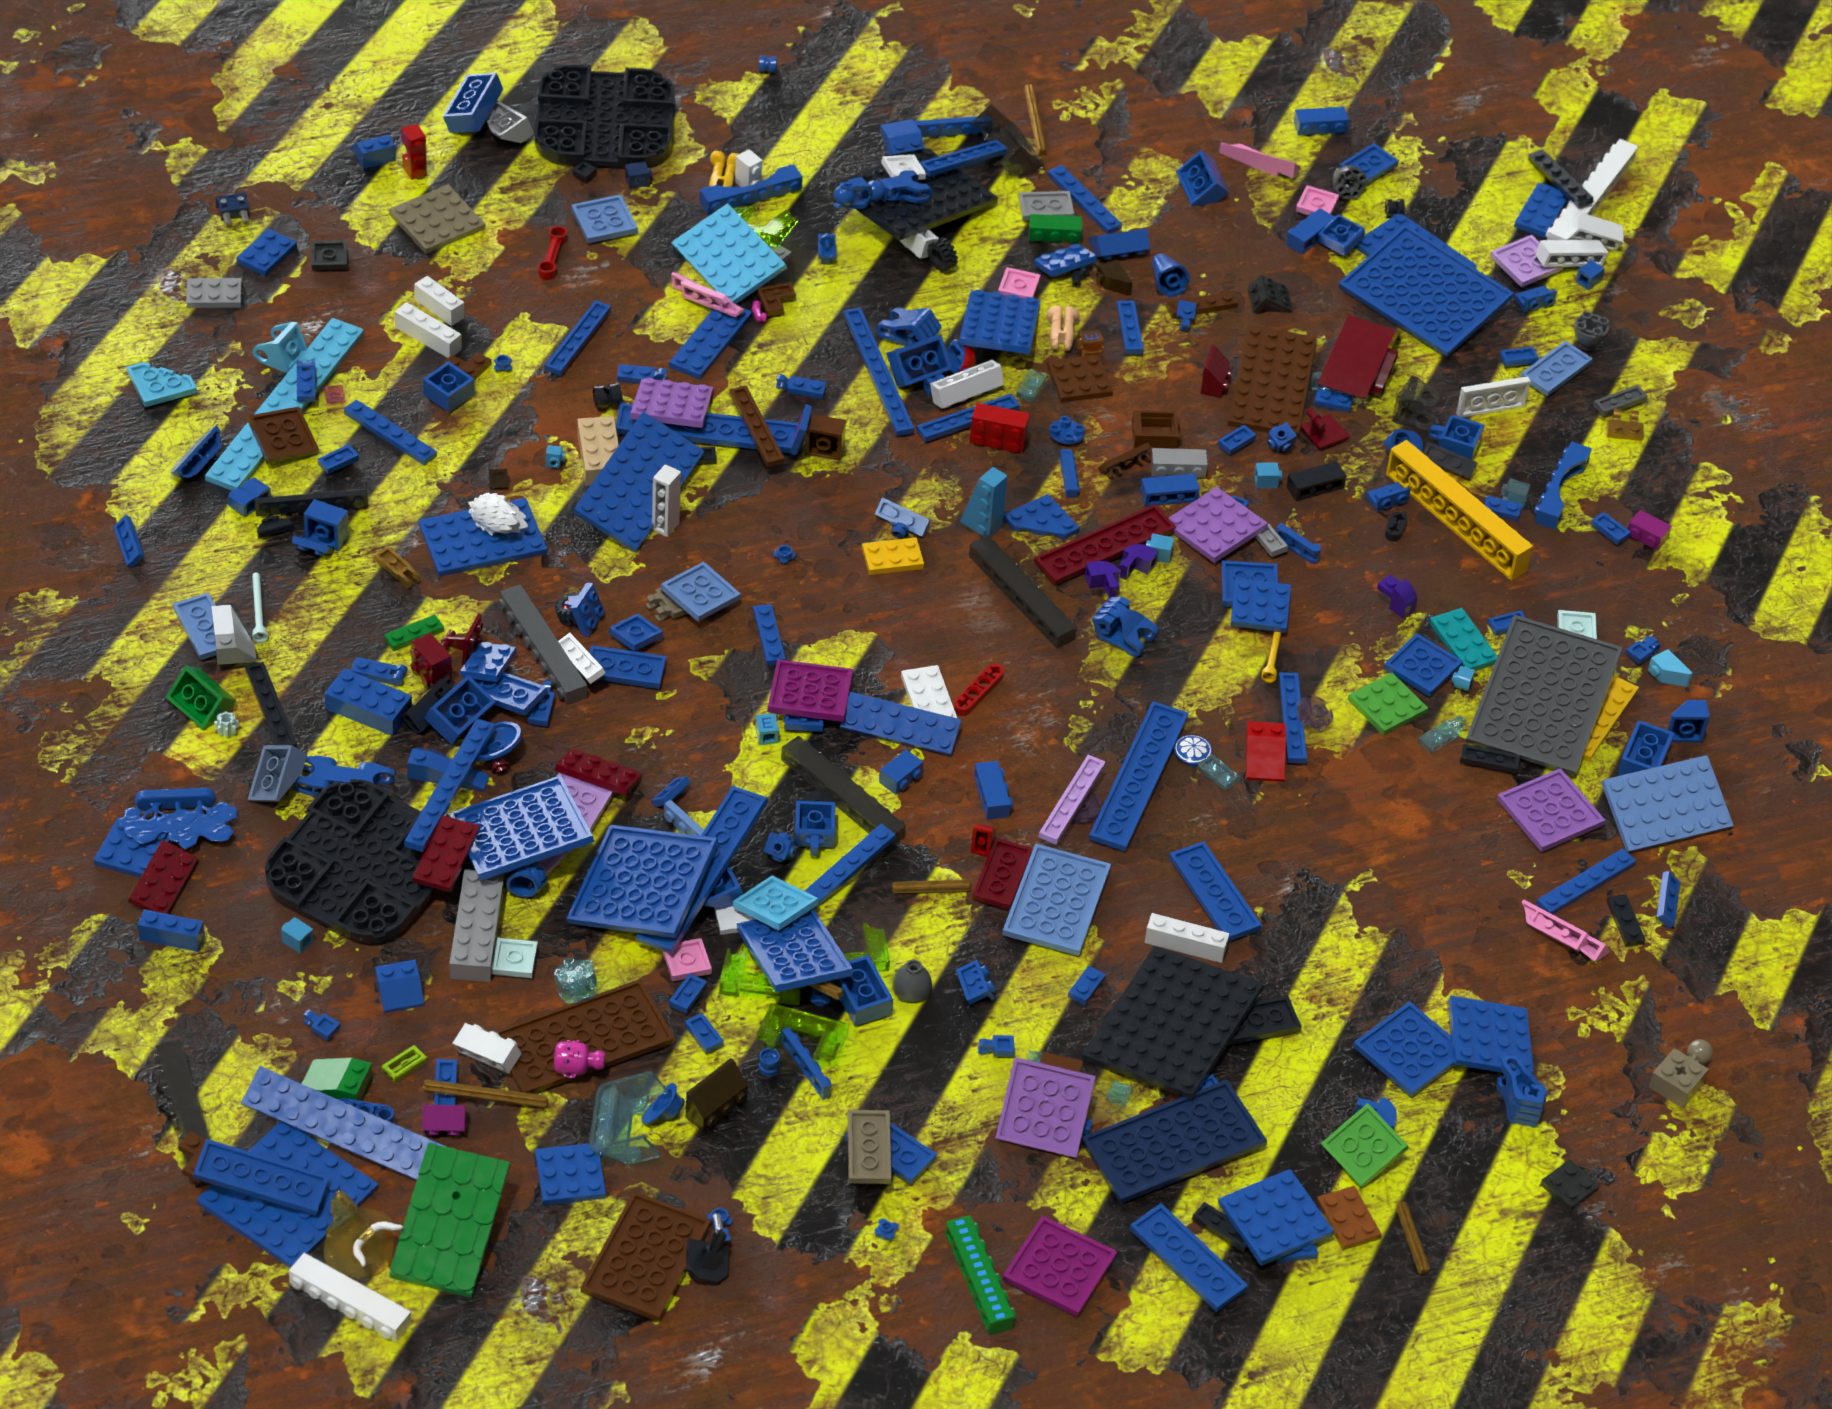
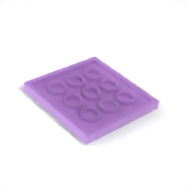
[630,378,713,428]
[1169,487,1268,563]
[1497,768,1605,852]
[995,1057,1096,1158]

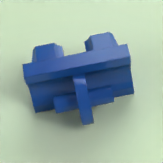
[818,233,836,264]

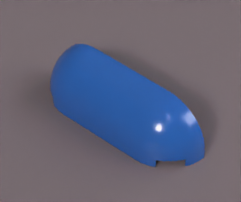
[170,425,222,478]

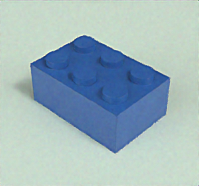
[887,335,952,387]
[424,675,496,745]
[1617,720,1674,775]
[830,955,893,1026]

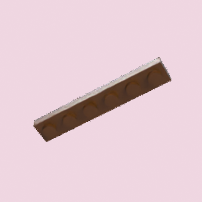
[729,385,784,467]

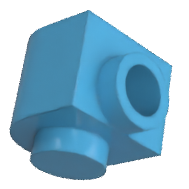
[545,445,566,469]
[1451,666,1475,692]

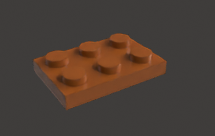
[1316,1186,1382,1250]

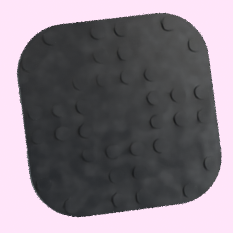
[534,65,674,167]
[265,779,437,944]

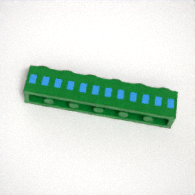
[945,1215,1016,1335]

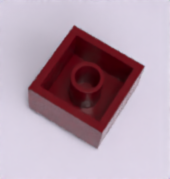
[410,632,452,688]

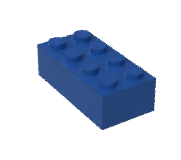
[442,72,504,133]
[324,668,412,736]

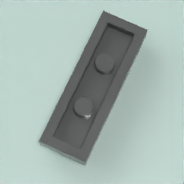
[1593,385,1648,417]

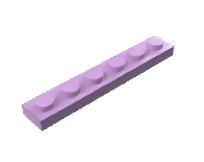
[1039,755,1105,845]

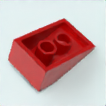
[1245,721,1286,782]

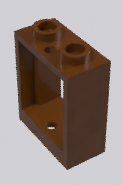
[1131,410,1181,449]

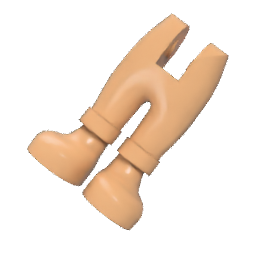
[1046,306,1080,351]

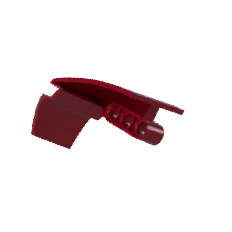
[1317,315,1402,400]

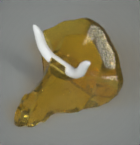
[323,1190,403,1279]

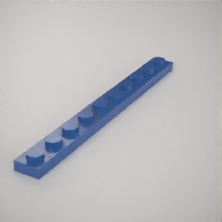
[843,307,914,436]
[404,719,495,852]

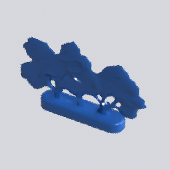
[117,788,237,849]

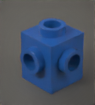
[1267,422,1297,454]
[763,832,797,862]

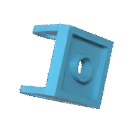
[253,322,307,373]

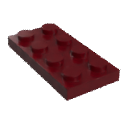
[555,748,643,796]
[412,815,480,893]
[972,837,1033,910]
[127,840,198,914]

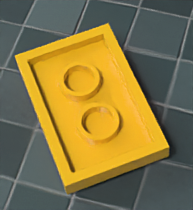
[862,537,924,575]

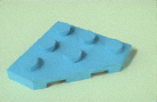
[126,362,197,407]

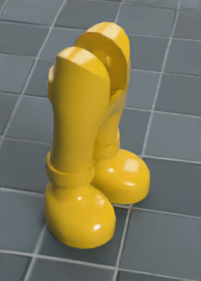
[709,151,739,187]

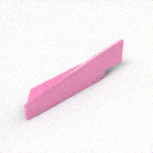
[1219,142,1301,178]
[671,272,744,317]
[1522,899,1610,962]

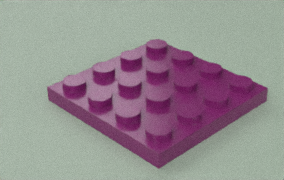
[767,659,853,722]
[1002,1216,1117,1317]

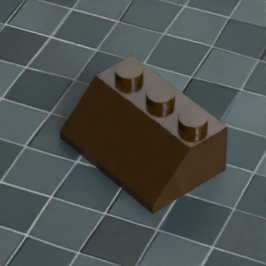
[685,1058,748,1132]

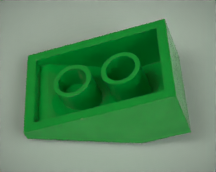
[302,1058,372,1101]

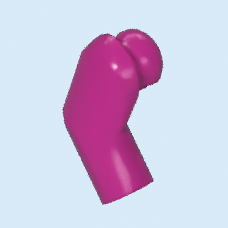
[752,301,767,323]

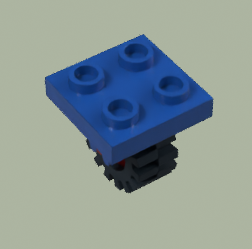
[555,583,605,637]

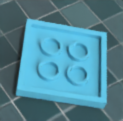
[733,876,818,930]

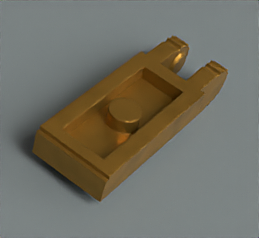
[374,546,421,589]

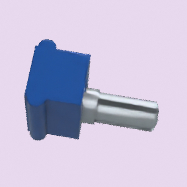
[713,1213,731,1245]

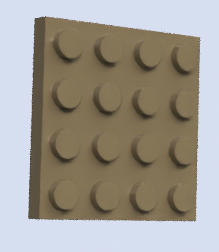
[389,185,486,254]

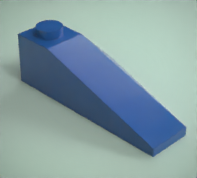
[407,747,489,792]

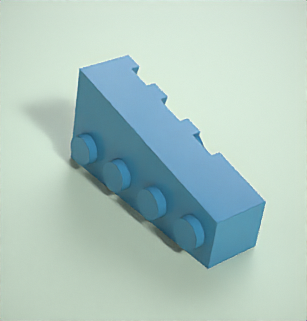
[960,467,1008,539]

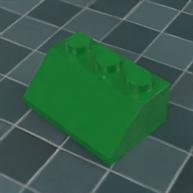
[166,665,236,730]

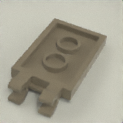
[645,588,688,622]

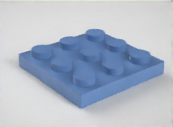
[571,195,638,243]
[661,562,741,621]

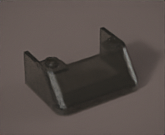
[972,104,1045,176]

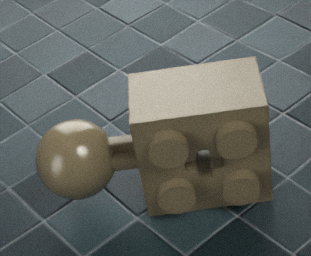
[1649,1039,1713,1108]

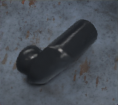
[1072,266,1089,287]

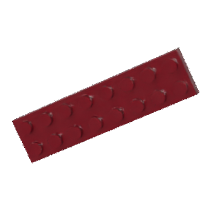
[1034,504,1176,585]

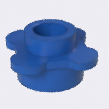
[494,355,512,371]
[891,522,909,539]
[773,545,796,564]
[810,987,830,1006]
[707,1208,732,1229]
[874,1218,899,1240]

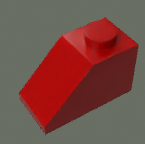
[970,823,997,857]

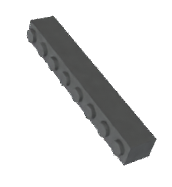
[498,584,587,706]

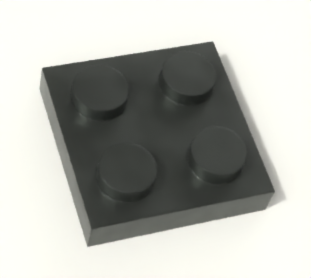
[311,240,347,270]
[1540,1159,1600,1211]

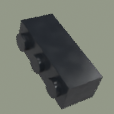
[1286,461,1347,501]

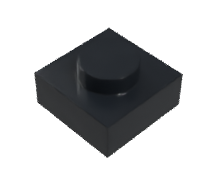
[572,161,597,182]

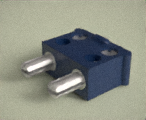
[215,192,249,226]

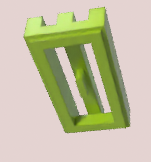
[382,1045,427,1083]

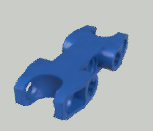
[293,756,395,797]

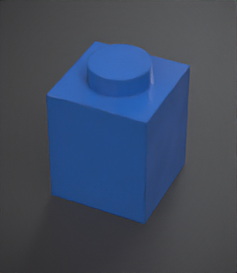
[1575,260,1605,291]

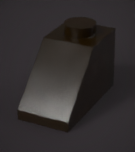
[1096,260,1132,296]

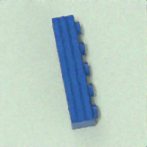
[1059,449,1080,498]

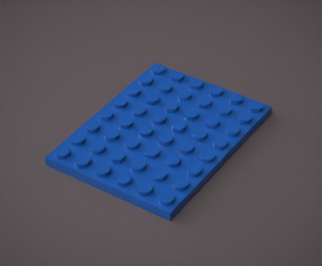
[1338,224,1514,357]

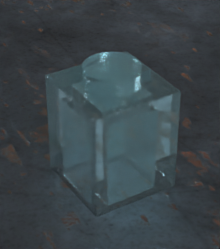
[1501,478,1531,509]

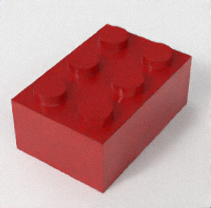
[969,403,1030,454]

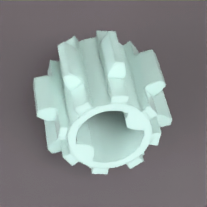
[214,711,239,737]

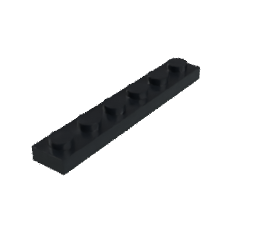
[1528,149,1594,208]
[255,489,368,517]
[245,662,297,748]

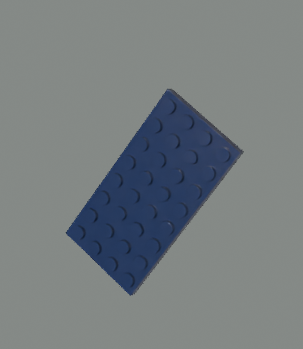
[1081,1080,1267,1204]

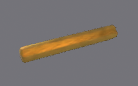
[892,879,971,894]
[1396,1201,1430,1274]

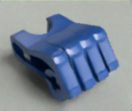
[876,308,942,345]
[1092,596,1159,657]
[1497,1055,1547,1128]

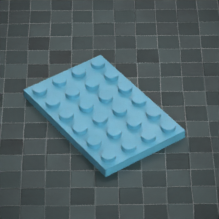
[671,203,787,304]

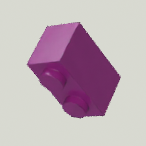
[1628,510,1672,551]
[422,1105,466,1135]

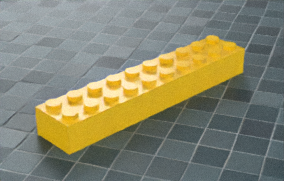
[1386,440,1533,581]

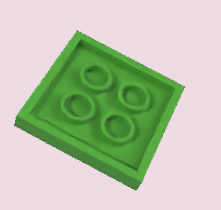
[1347,673,1428,736]
[1321,1103,1409,1188]

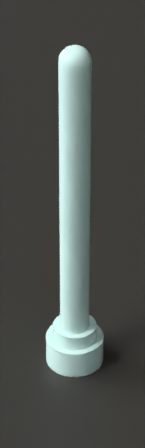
[252,573,268,643]

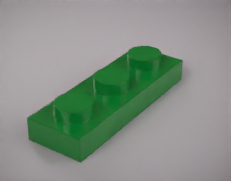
[384,614,444,652]

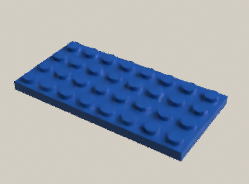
[572,412,704,552]

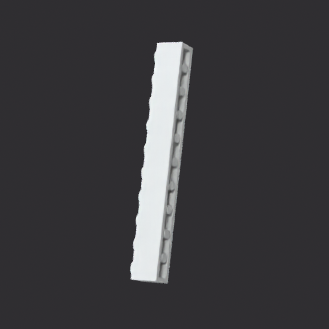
[1546,139,1638,240]

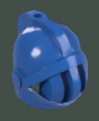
[505,862,547,897]

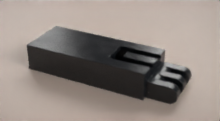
[401,674,455,735]

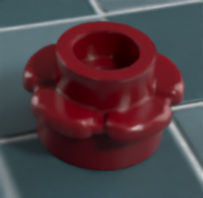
[490,758,509,774]

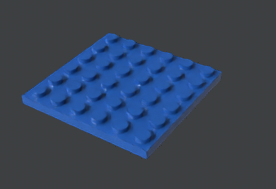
[449,775,594,881]
[566,825,719,938]
[197,1122,379,1268]

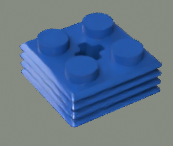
[1318,214,1365,256]

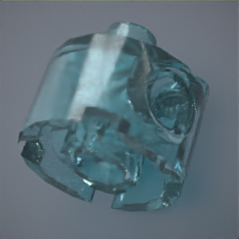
[554,958,598,1003]

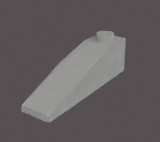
[486,100,534,143]
[211,605,256,665]

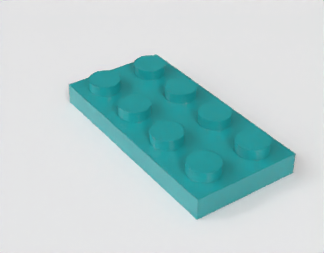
[1429,608,1498,671]

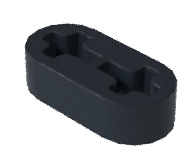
[1385,512,1407,542]

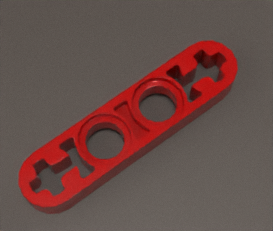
[954,664,1004,716]

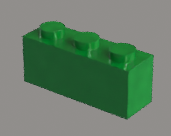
[1028,214,1082,243]

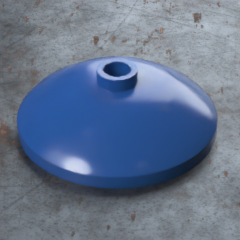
[477,722,522,761]

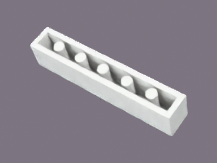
[289,1253,411,1342]

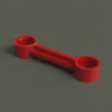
[538,226,567,280]

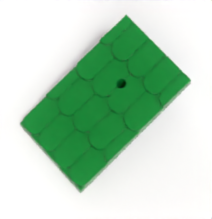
[389,1143,510,1298]

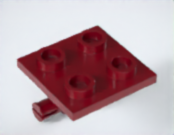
[1300,408,1350,450]
[441,613,483,665]

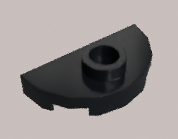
[257,516,294,539]

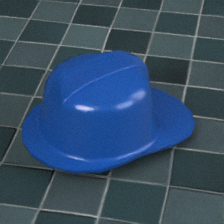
[1383,429,1423,454]
[642,1083,685,1124]

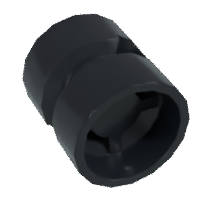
[592,382,623,409]

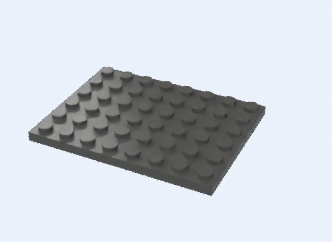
[1466,615,1623,776]

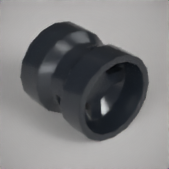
[1385,199,1405,216]

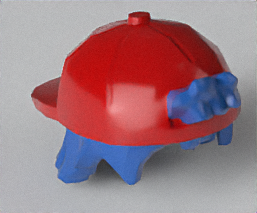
[947,339,976,374]

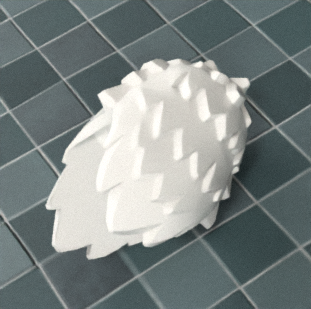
[468,493,528,535]

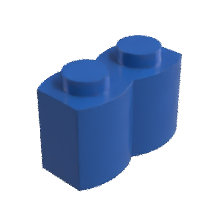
[228,478,271,516]

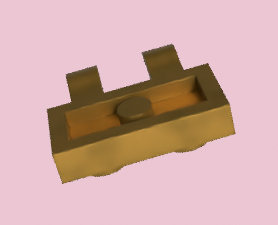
[1607,408,1644,441]

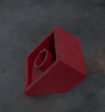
[1200,344,1232,398]

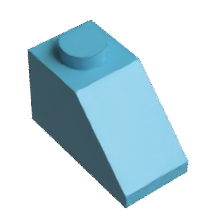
[1648,649,1693,687]

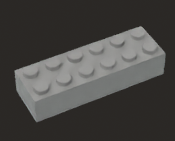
[449,870,505,982]

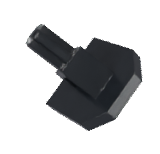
[686,1229,729,1285]

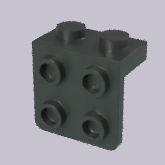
[1248,274,1292,314]

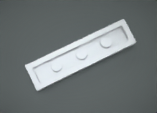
[558,633,606,684]

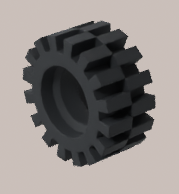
[927,238,958,272]

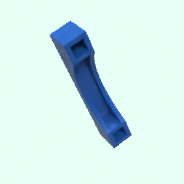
[699,164,803,215]
[1534,441,1592,530]

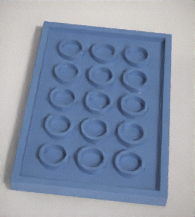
[1601,755,1734,853]
[1002,843,1111,956]

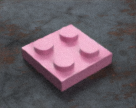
[1296,186,1339,215]
[998,267,1040,298]
[662,938,712,981]

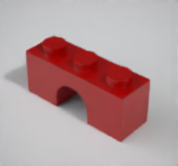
[401,124,427,180]

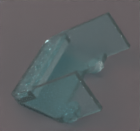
[589,1071,668,1164]

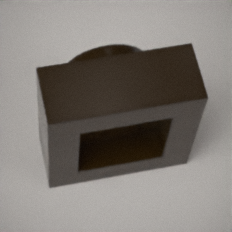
[489,469,508,488]

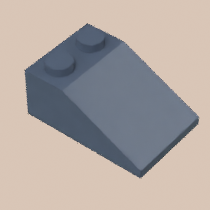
[248,745,307,802]

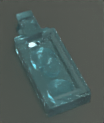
[1418,715,1466,754]

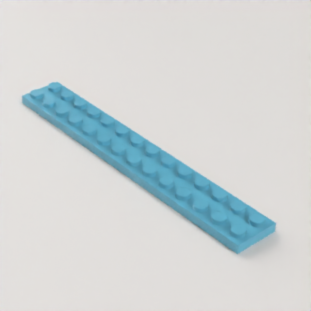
[205,318,364,490]

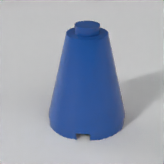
[1152,253,1190,297]

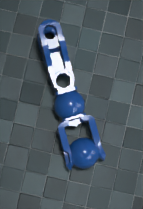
[834,170,933,209]

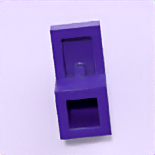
[1119,544,1158,580]
[1085,561,1120,599]
[1377,575,1417,619]

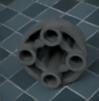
[1332,165,1367,199]
[1574,311,1609,351]
[892,959,932,1002]

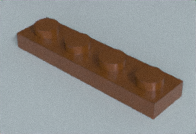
[1166,291,1238,319]

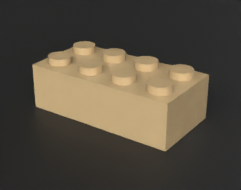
[577,416,619,486]

